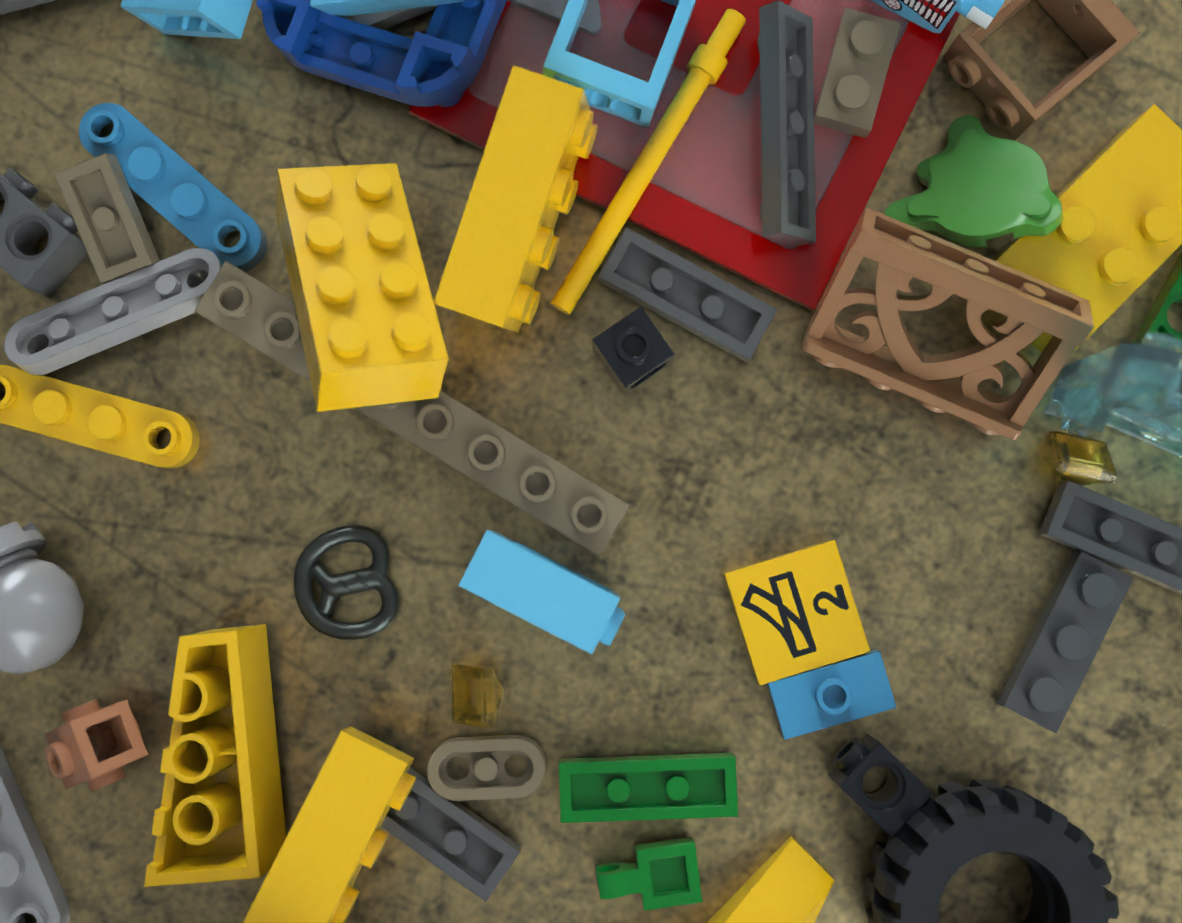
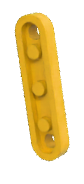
[0,365,200,469]

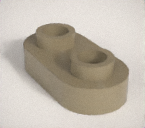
[427,735,546,801]

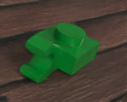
[595,837,703,911]

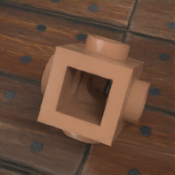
[44,699,148,792]

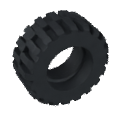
[864,779,1119,923]

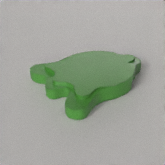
[884,115,1063,248]

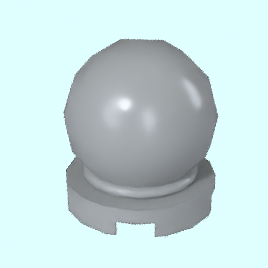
[0,521,84,675]

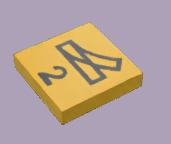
[722,540,871,686]

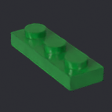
[559,753,738,823]

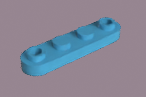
[79,103,267,272]

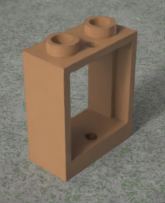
[943,0,1140,140]

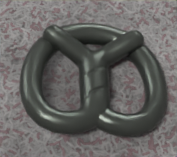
[293,525,399,640]

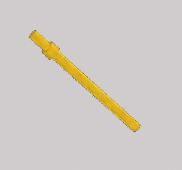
[550,9,746,315]

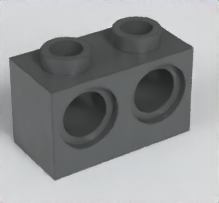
[0,167,88,298]

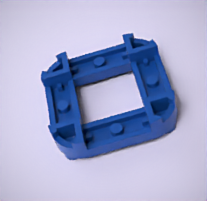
[256,0,507,107]

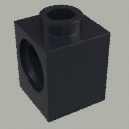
[592,307,675,396]
[828,733,933,838]

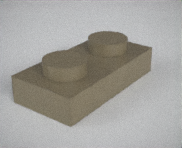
[814,8,901,138]
[54,153,160,284]

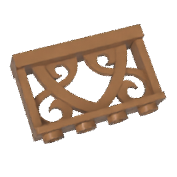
[801,207,1094,440]

